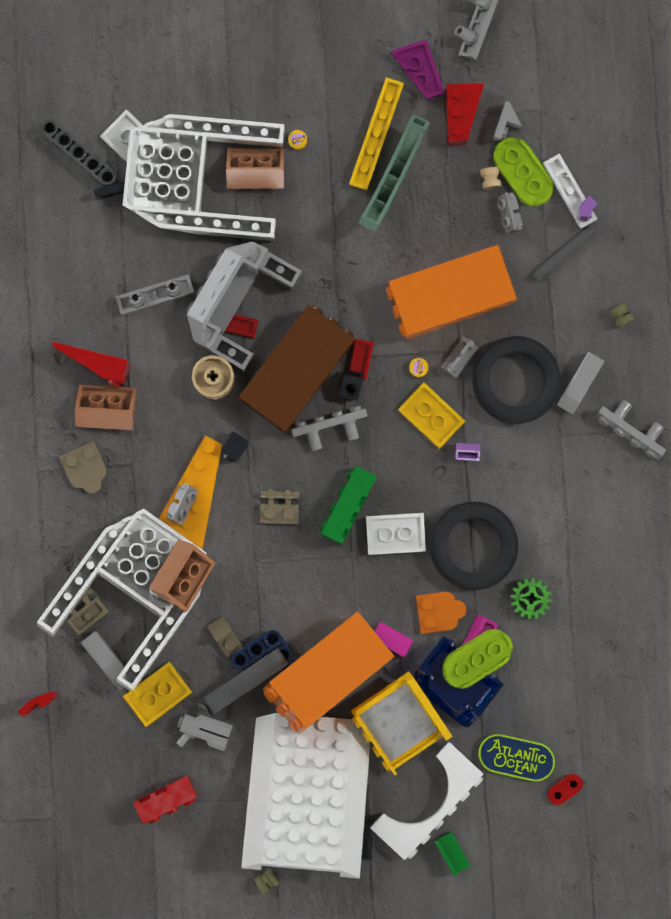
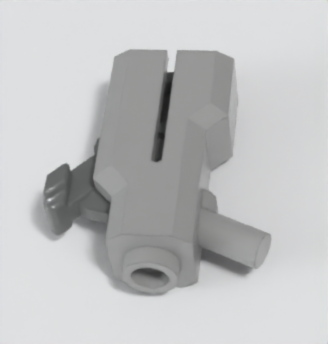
[176,703,233,751]

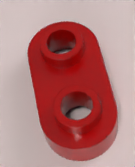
[547,774,583,805]

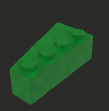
[320,466,377,545]

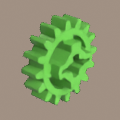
[510,578,552,620]

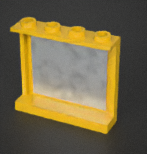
[351,671,453,776]

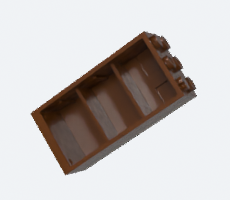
[239,305,355,434]

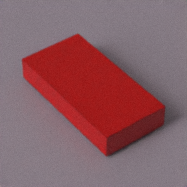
[225,314,259,339]
[349,339,374,380]

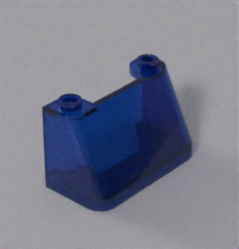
[412,636,504,727]

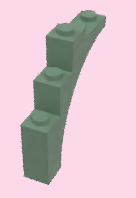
[359,114,430,231]

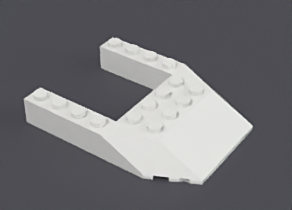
[123,114,285,241]
[37,509,207,692]

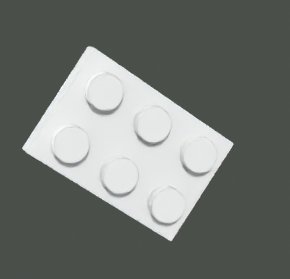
[366,513,426,555]

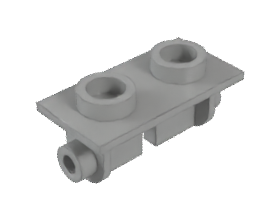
[497,192,523,234]
[441,336,479,378]
[166,483,198,525]

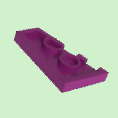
[390,39,445,100]

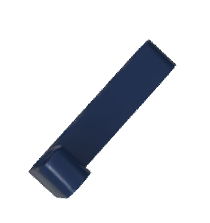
[232,630,297,671]

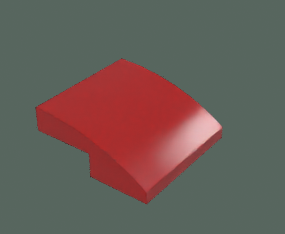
[17,691,60,717]

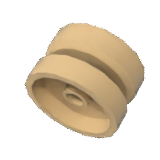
[192,355,235,400]

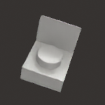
[493,101,521,142]

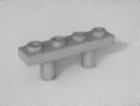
[455,0,498,60]
[116,274,194,315]
[595,400,666,460]
[291,405,368,451]

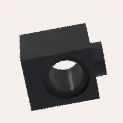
[340,369,364,401]
[221,431,250,462]

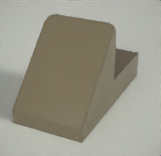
[207,616,244,658]

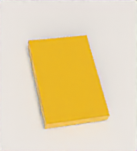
[398,382,465,449]
[123,662,192,727]

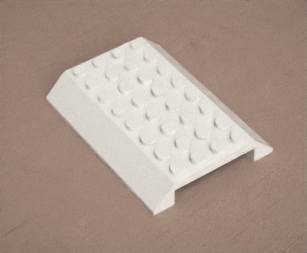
[241,713,370,879]

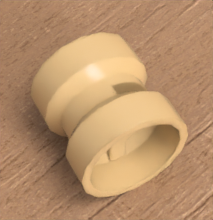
[480,167,501,190]

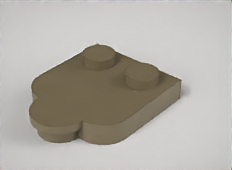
[59,441,107,493]

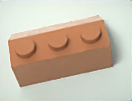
[226,148,284,190]
[75,385,137,430]
[149,539,215,612]

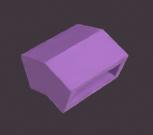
[577,195,598,221]
[455,443,480,461]

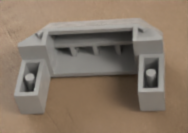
[186,242,302,372]

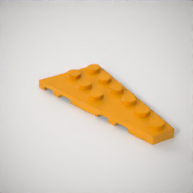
[159,435,222,549]

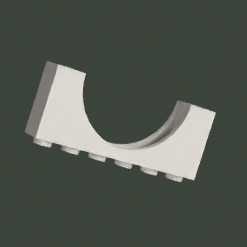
[370,741,483,860]

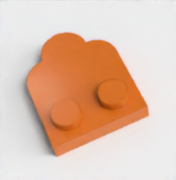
[416,592,466,634]

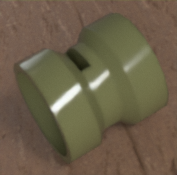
[609,302,635,328]
[253,868,280,895]

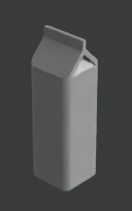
[557,352,605,414]
[81,631,125,691]

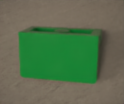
[435,831,470,877]

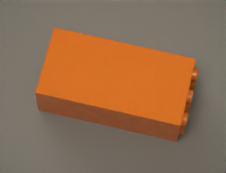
[386,245,517,340]
[263,611,395,735]

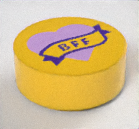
[288,130,307,150]
[409,358,428,378]

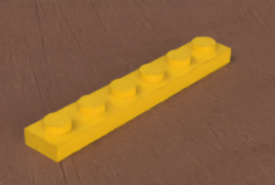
[349,77,404,191]

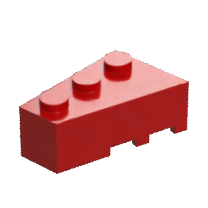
[445,83,484,145]
[133,775,198,824]

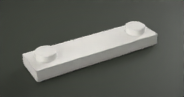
[543,153,597,229]

